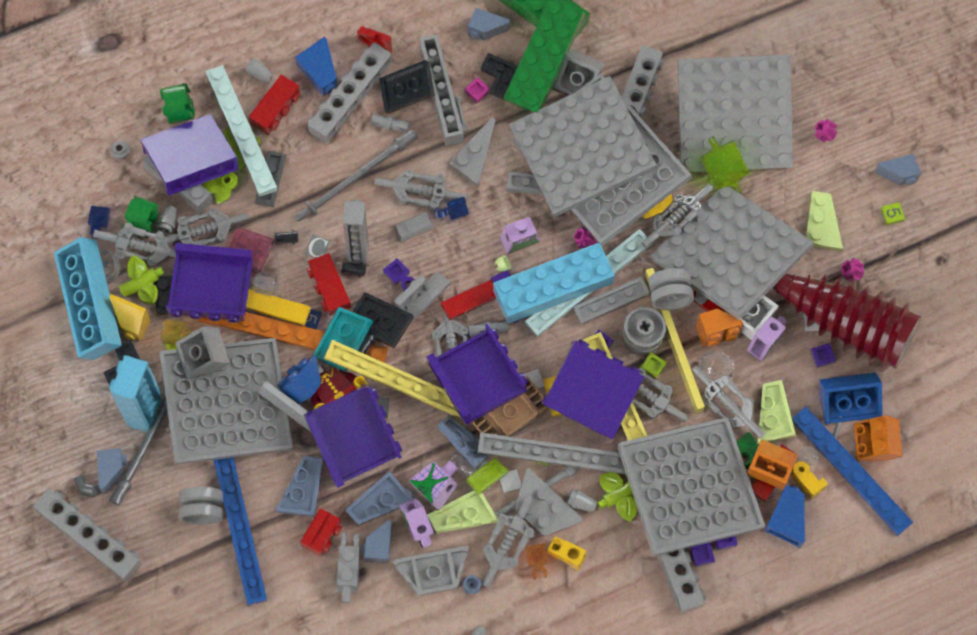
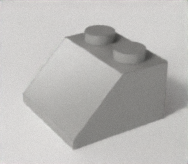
[554,49,605,95]
[176,326,230,378]

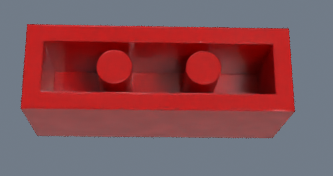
[249,74,301,135]
[306,253,351,317]

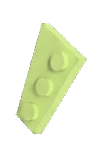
[806,191,843,251]
[757,380,796,444]
[427,490,498,533]

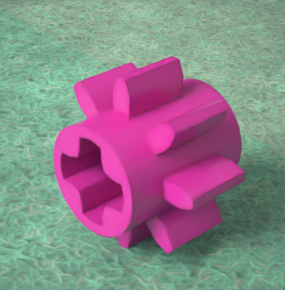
[814,118,837,143]
[574,227,597,249]
[841,258,865,282]

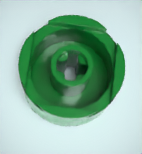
[160,83,195,124]
[122,195,159,239]

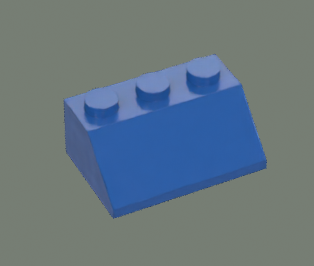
[819,372,883,424]

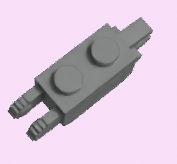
[337,533,360,604]

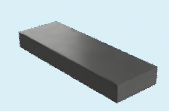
[255,151,286,207]

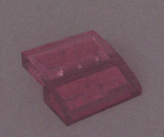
[228,227,275,274]

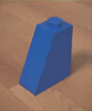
[295,36,338,96]
[765,485,805,548]

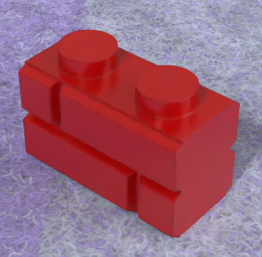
[300,508,342,557]

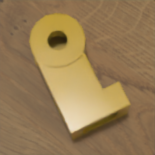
[791,461,828,500]
[547,537,587,571]

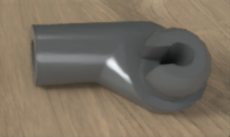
[74,475,101,497]

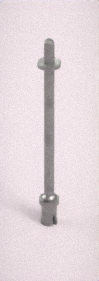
[295,129,418,221]
[109,399,167,506]

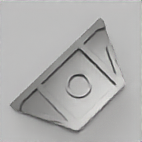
[514,468,584,536]
[393,545,468,597]

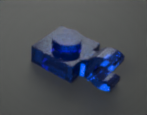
[435,196,469,220]
[88,206,111,239]

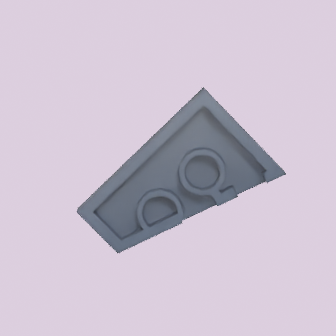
[437,416,491,468]
[275,456,323,517]
[345,471,414,526]

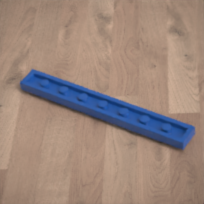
[792,407,913,536]
[214,458,267,606]

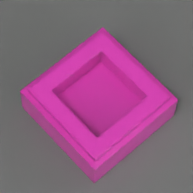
[464,77,490,103]

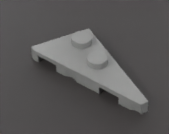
[450,117,496,187]

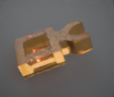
[525,543,548,580]

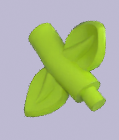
[119,255,164,304]
[597,472,637,522]

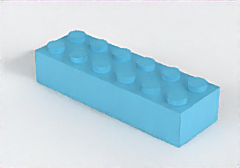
[53,237,122,360]
[493,242,615,324]
[109,355,163,432]

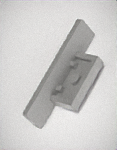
[394,272,451,324]

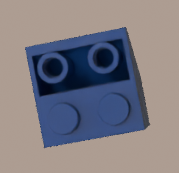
[277,355,321,404]

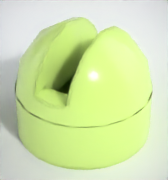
[495,255,511,272]

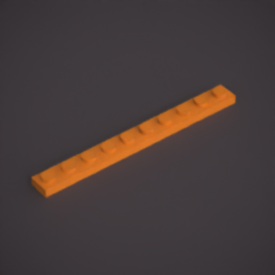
[198,312,389,363]

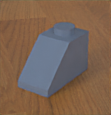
[468,8,510,40]
[875,154,921,185]
[97,448,127,494]
[361,520,392,564]

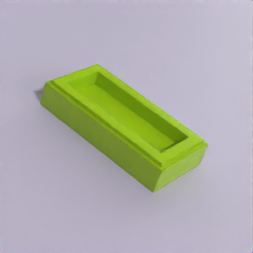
[466,458,508,495]

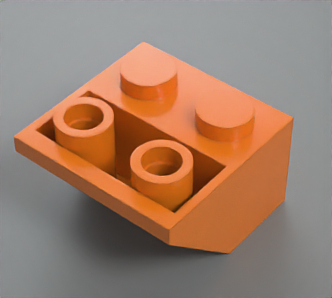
[695,309,743,347]
[853,415,903,461]
[747,439,798,490]

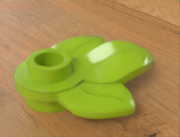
[203,172,238,204]

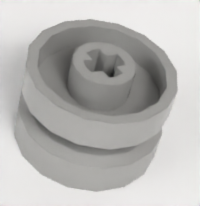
[649,268,694,310]
[622,307,666,355]
[178,487,223,524]

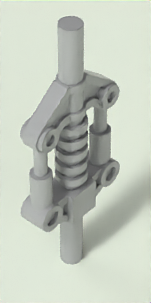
[374,169,468,211]
[641,184,713,248]
[165,208,249,246]
[93,223,176,266]
[432,311,469,357]
[691,365,766,439]
[632,368,688,422]
[482,495,534,588]

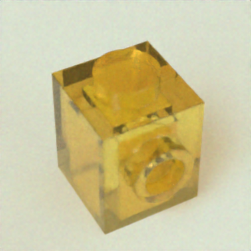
[161,319,192,345]

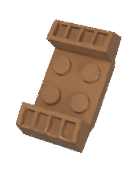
[472,376,550,437]

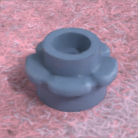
[462,575,482,594]

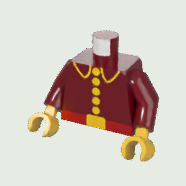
[311,365,368,409]

